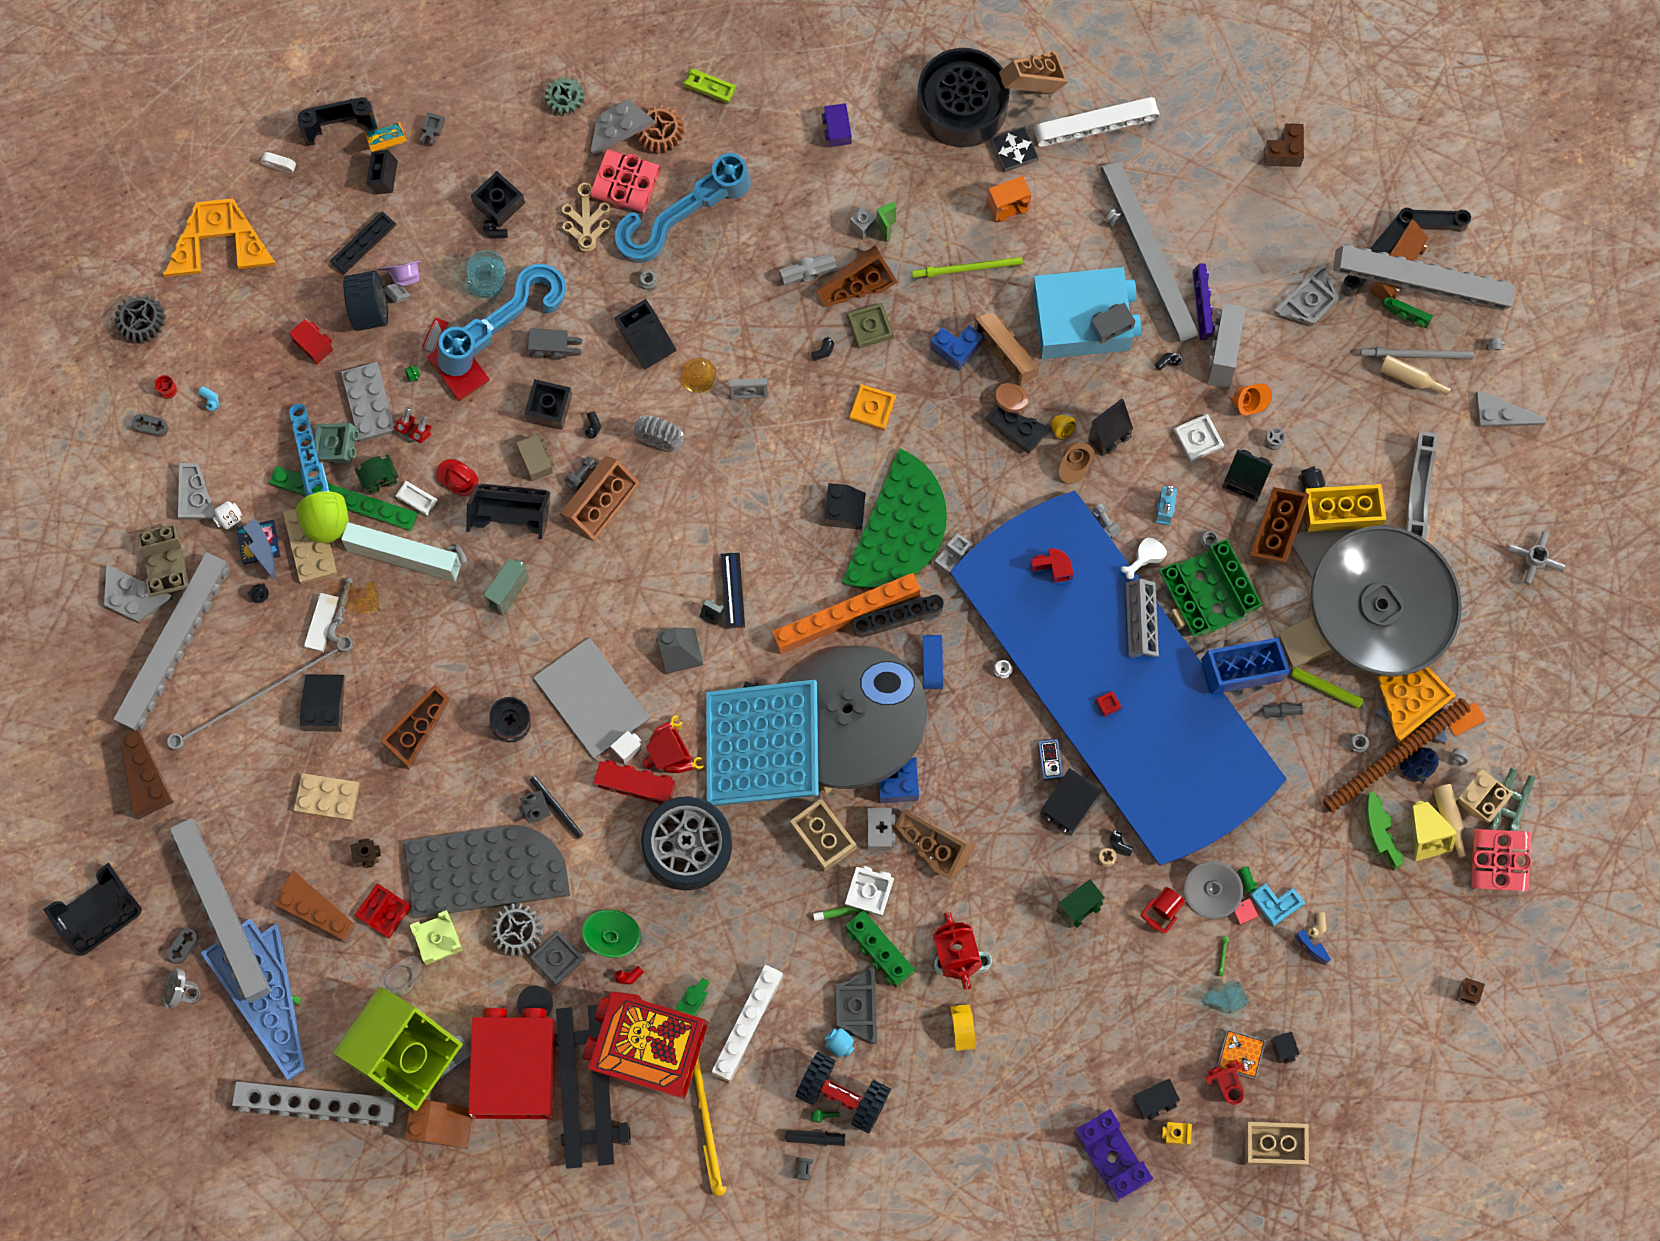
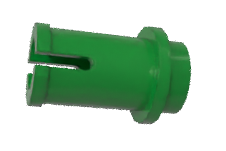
[1237,867,1257,893]

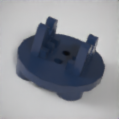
[1400,747,1439,783]

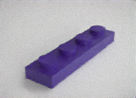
[1192,263,1215,340]

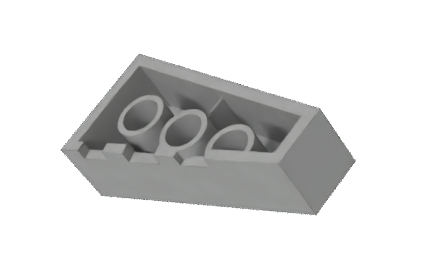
[1207,303,1246,389]

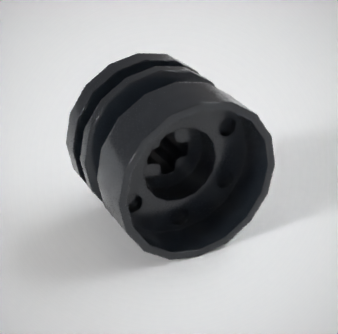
[489,697,531,743]

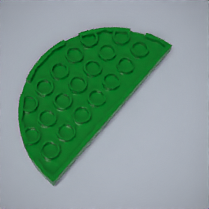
[842,448,947,589]

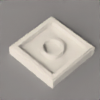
[1173,414,1224,463]

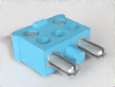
[1156,486,1177,525]

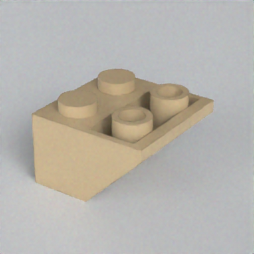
[1456,769,1513,823]

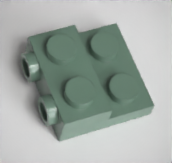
[314,423,359,464]

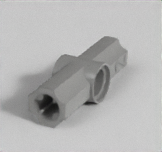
[779,253,837,286]

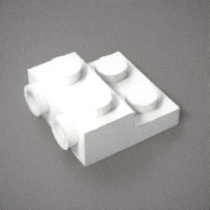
[845,866,894,917]

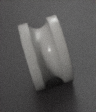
[1104,208,1122,227]

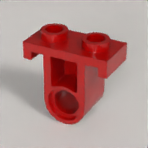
[1205,1060,1246,1105]

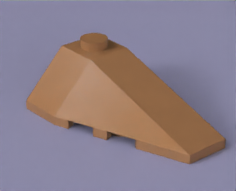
[895,809,976,880]

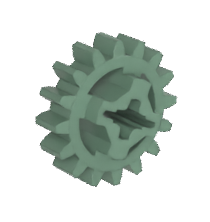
[545,76,585,116]

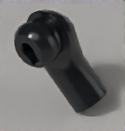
[483,220,508,239]
[811,337,834,361]
[1154,353,1183,371]
[584,411,601,439]
[1110,830,1133,857]

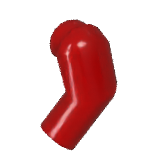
[614,966,645,985]

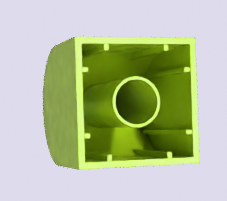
[332,986,463,1111]

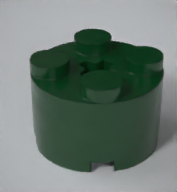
[355,455,399,495]

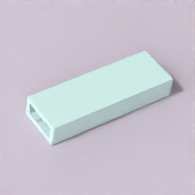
[340,522,461,582]

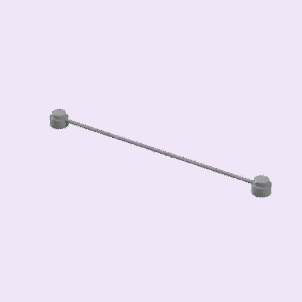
[167,636,353,750]

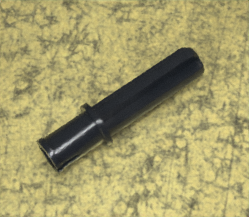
[785,1130,845,1147]

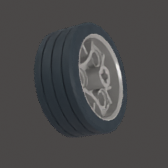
[641,796,732,891]

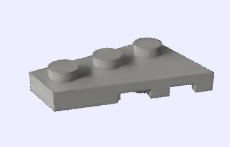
[178,463,216,520]

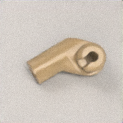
[1307,912,1327,940]

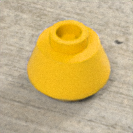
[1051,414,1076,439]

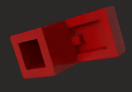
[1030,548,1074,583]

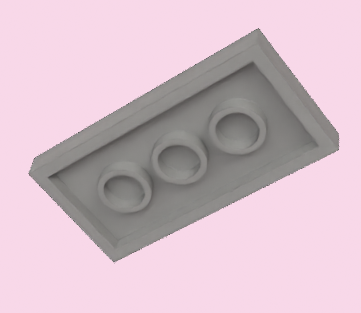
[341,362,396,442]

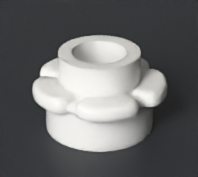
[994,660,1013,678]

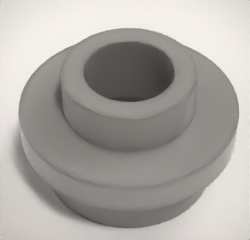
[639,271,657,289]
[1486,338,1505,350]
[1200,531,1220,549]
[1349,733,1369,753]
[1449,749,1468,766]

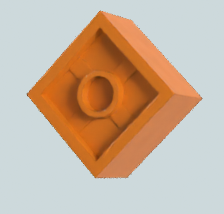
[987,176,1032,222]

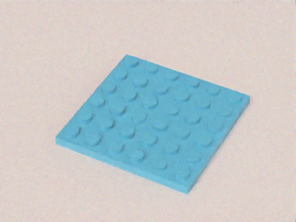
[706,680,819,806]

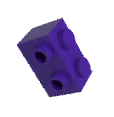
[821,103,852,147]

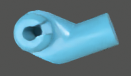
[198,386,219,411]

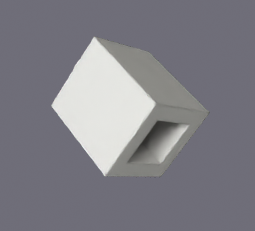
[611,731,642,764]

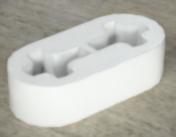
[260,152,296,173]

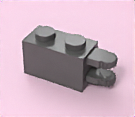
[528,328,582,360]

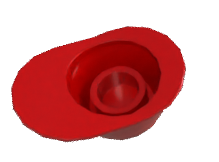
[436,459,478,496]

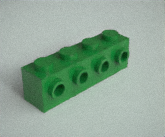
[845,910,915,988]

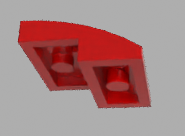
[354,883,412,939]

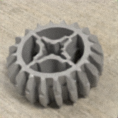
[633,415,684,452]
[490,904,544,957]

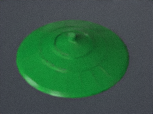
[582,909,641,958]

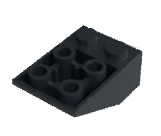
[614,299,677,370]
[1222,449,1273,502]

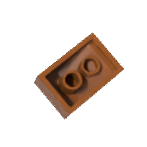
[405,1100,472,1149]

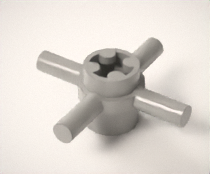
[1508,531,1565,585]

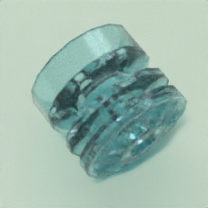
[466,250,506,298]

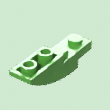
[1365,791,1404,871]

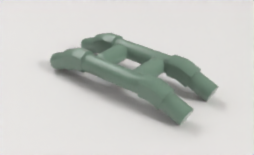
[1489,767,1536,831]

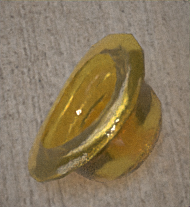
[682,358,716,393]

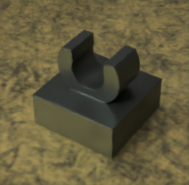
[699,600,724,626]

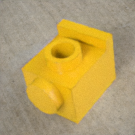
[1161,1122,1192,1146]

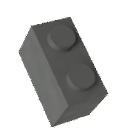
[1090,302,1135,344]

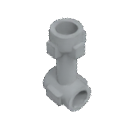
[1093,504,1122,539]

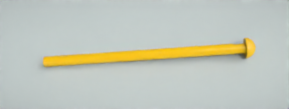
[693,1058,726,1196]

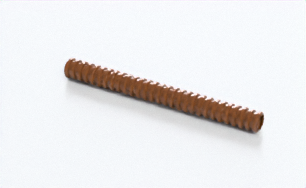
[1323,698,1471,813]

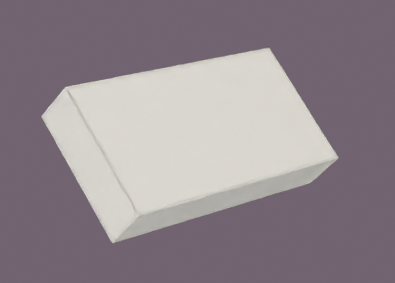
[396,481,438,517]

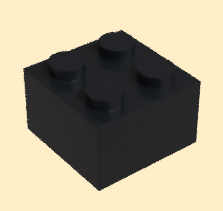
[471,171,525,228]
[524,379,572,430]

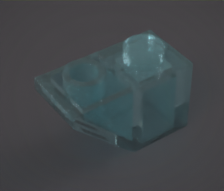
[1202,981,1250,1014]

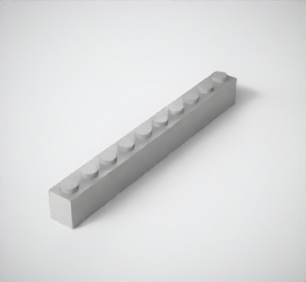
[1333,244,1515,310]
[113,552,230,732]
[170,818,272,1003]

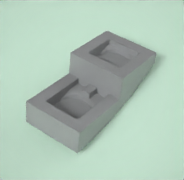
[933,533,973,575]

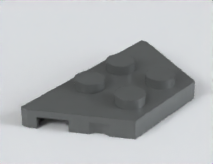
[836,967,877,1044]

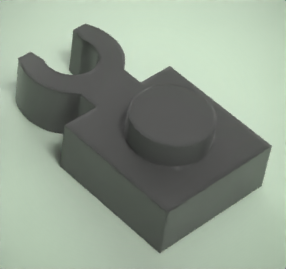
[420,112,445,147]

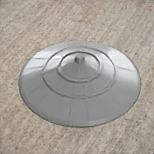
[1184,861,1243,919]

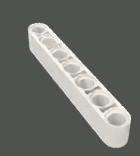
[1033,97,1160,147]

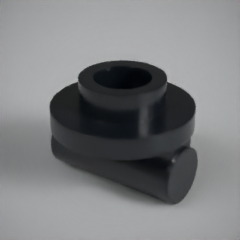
[248,583,269,603]

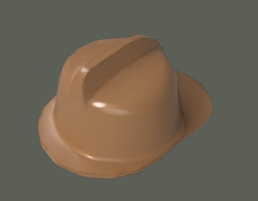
[1058,441,1094,484]

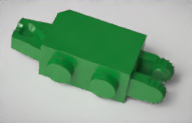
[674,977,710,1017]

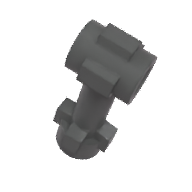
[565,456,596,490]

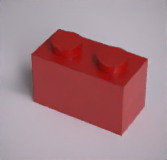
[289,319,333,364]

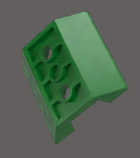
[1159,539,1262,637]

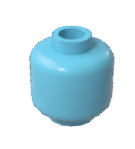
[824,1028,854,1058]

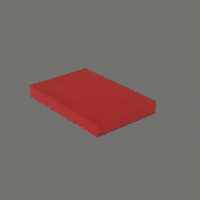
[427,349,490,401]

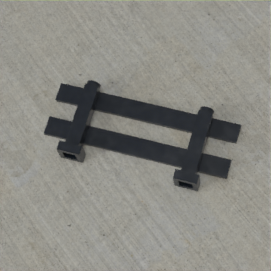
[554,1005,631,1169]

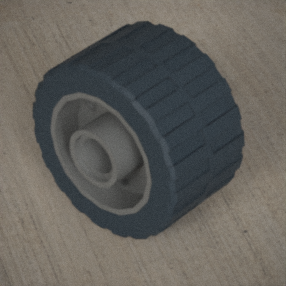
[343,270,388,331]

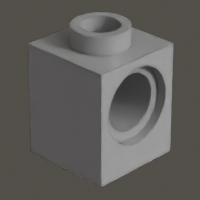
[850,207,876,239]

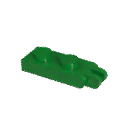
[1383,297,1433,328]

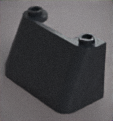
[298,97,378,146]
[43,862,142,956]

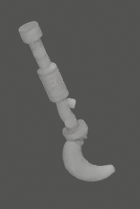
[327,578,353,642]

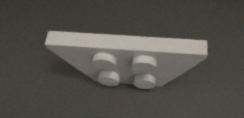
[591,99,656,155]
[1274,263,1339,326]
[104,565,173,623]

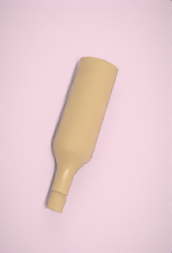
[1380,355,1450,395]
[1433,784,1466,858]

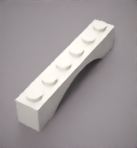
[712,965,783,1083]

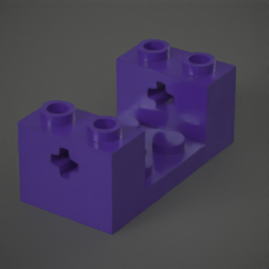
[1074,1109,1153,1203]

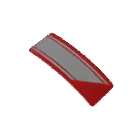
[422,318,449,352]

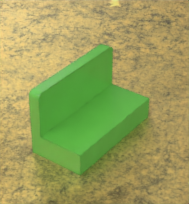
[876,202,897,242]

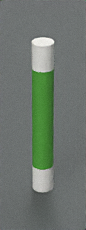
[813,906,862,921]

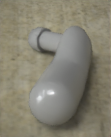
[447,544,467,564]

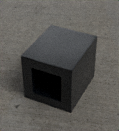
[1271,1031,1300,1064]

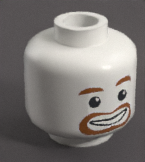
[213,501,243,530]

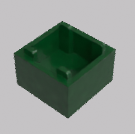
[1056,879,1105,928]

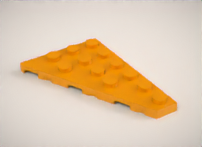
[1377,667,1456,743]

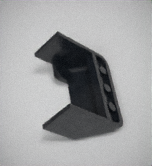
[466,484,550,540]

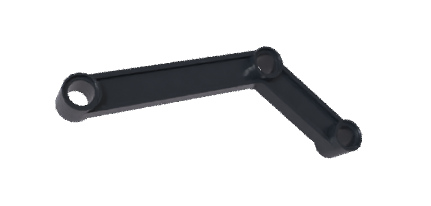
[1341,207,1471,297]

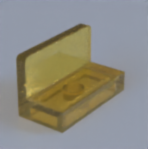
[352,581,381,614]

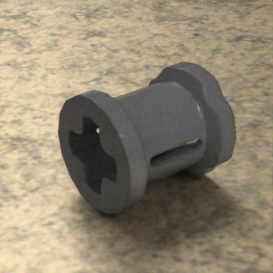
[793,1158,813,1181]

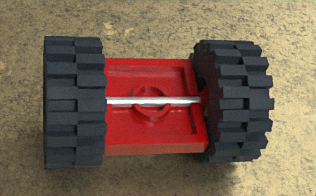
[795,1051,891,1134]

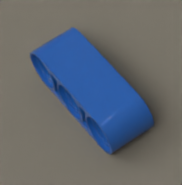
[923,635,943,689]

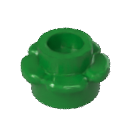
[405,365,420,383]

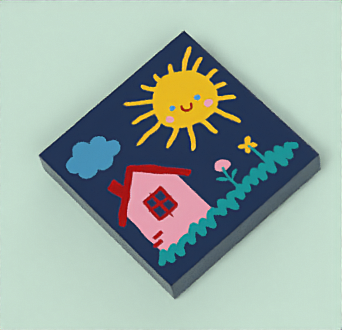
[236,520,281,565]

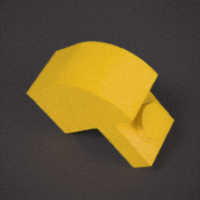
[950,1004,976,1051]

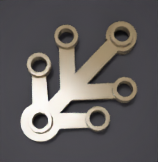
[562,183,611,252]

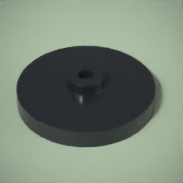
[517,985,553,1017]

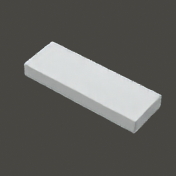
[304,593,340,652]

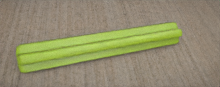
[1291,667,1363,709]

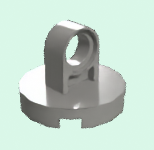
[163,968,200,1009]

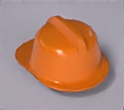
[1230,383,1272,415]

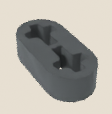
[132,414,169,437]
[168,928,198,964]

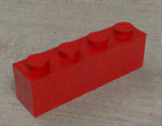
[593,760,676,804]

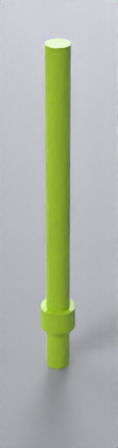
[912,257,1023,278]

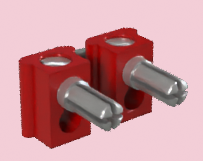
[393,407,432,443]

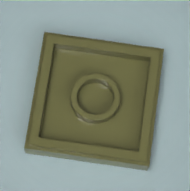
[847,303,894,349]

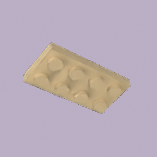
[283,509,338,584]

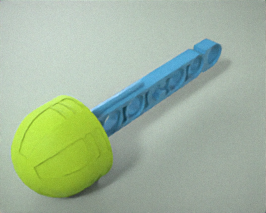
[289,404,349,543]

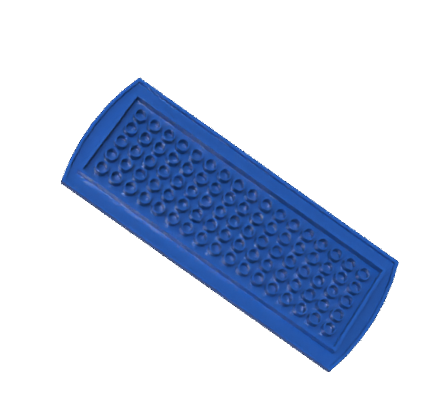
[950,491,1287,866]

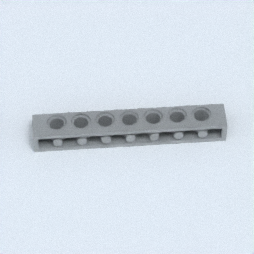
[232,1082,397,1127]

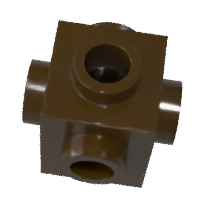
[350,838,381,868]

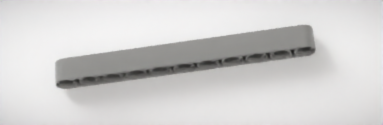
[1101,161,1197,343]

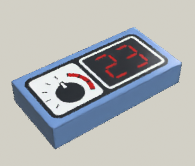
[1038,739,1063,780]

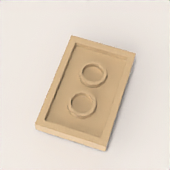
[294,773,360,821]

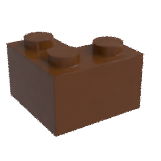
[1264,123,1304,167]

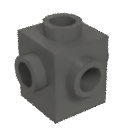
[519,790,551,823]

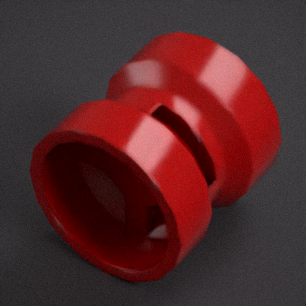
[155,375,177,399]

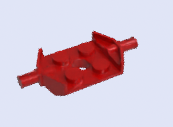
[933,912,982,990]

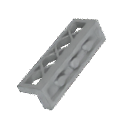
[1126,578,1159,658]

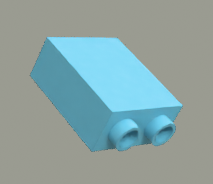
[1032,267,1141,359]

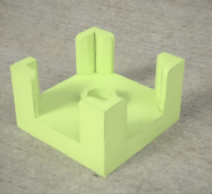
[410,910,463,965]

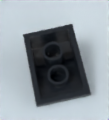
[1088,399,1133,456]
[299,674,345,732]

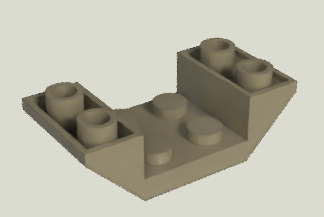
[137,524,189,598]

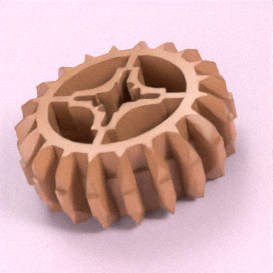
[636,105,685,154]

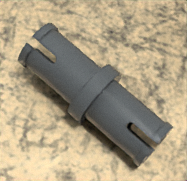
[1263,702,1303,718]

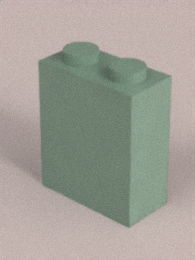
[484,558,529,615]

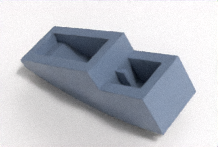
[243,518,276,580]

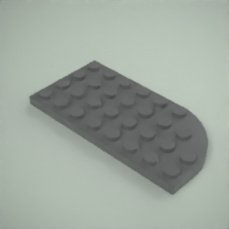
[405,825,570,919]

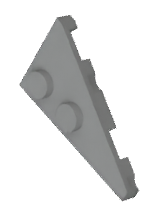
[1476,391,1546,427]

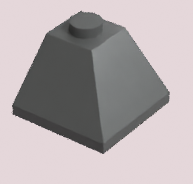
[656,627,703,674]

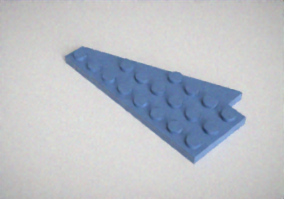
[201,918,305,1081]

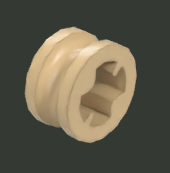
[1098,848,1117,867]

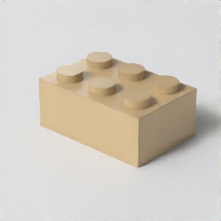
[790,798,856,872]
[1245,1122,1309,1167]

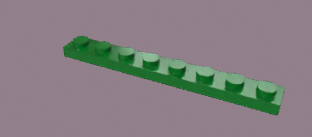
[269,466,418,532]

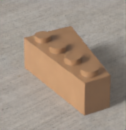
[999,51,1068,94]

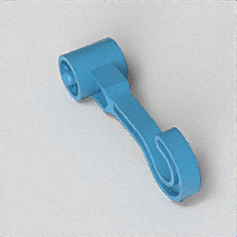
[615,153,751,263]
[437,264,566,376]

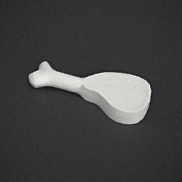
[1121,538,1167,579]

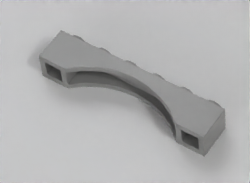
[1404,431,1438,540]

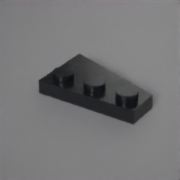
[985,405,1052,454]

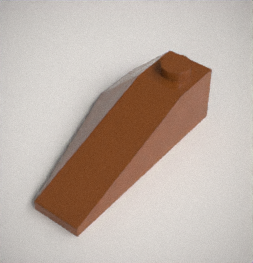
[816,245,898,307]

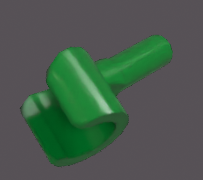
[811,1110,840,1123]

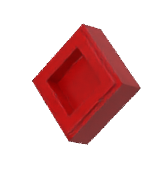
[1095,691,1122,717]

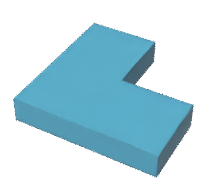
[1249,883,1305,927]

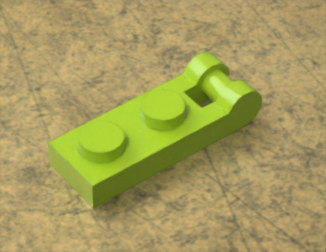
[682,68,736,104]

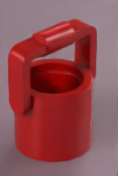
[1140,887,1185,934]

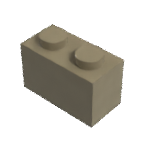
[516,434,554,481]

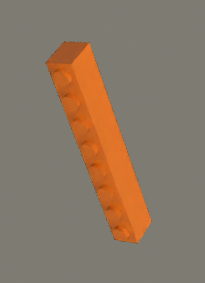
[772,573,921,654]

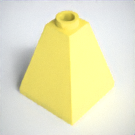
[1412,801,1457,861]

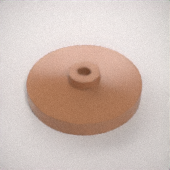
[995,383,1029,413]

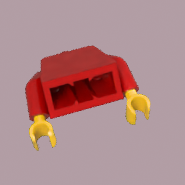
[642,716,704,774]

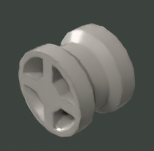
[1265,427,1286,450]

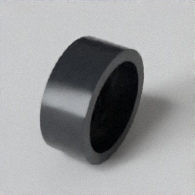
[917,48,1010,147]

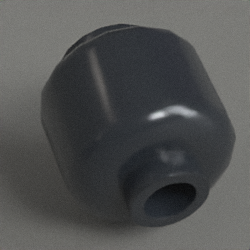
[1298,466,1326,492]

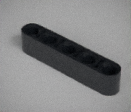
[853,595,944,638]

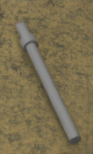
[1360,347,1474,359]

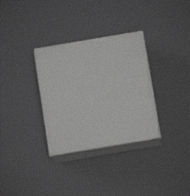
[384,283,410,303]

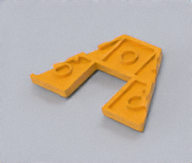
[163,198,276,277]

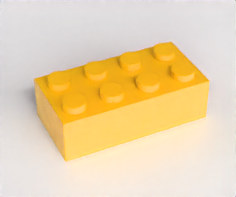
[1304,484,1386,532]

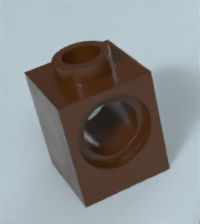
[1456,978,1485,1006]

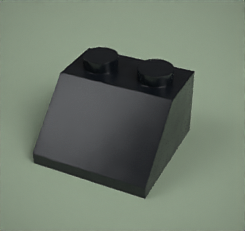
[824,483,866,530]

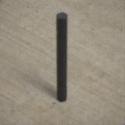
[529,776,584,839]

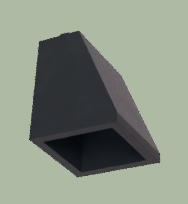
[1040,768,1102,836]

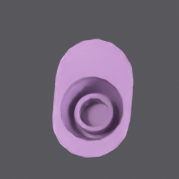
[377,261,422,286]

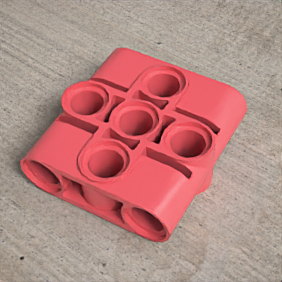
[591,149,661,213]
[1471,829,1531,891]

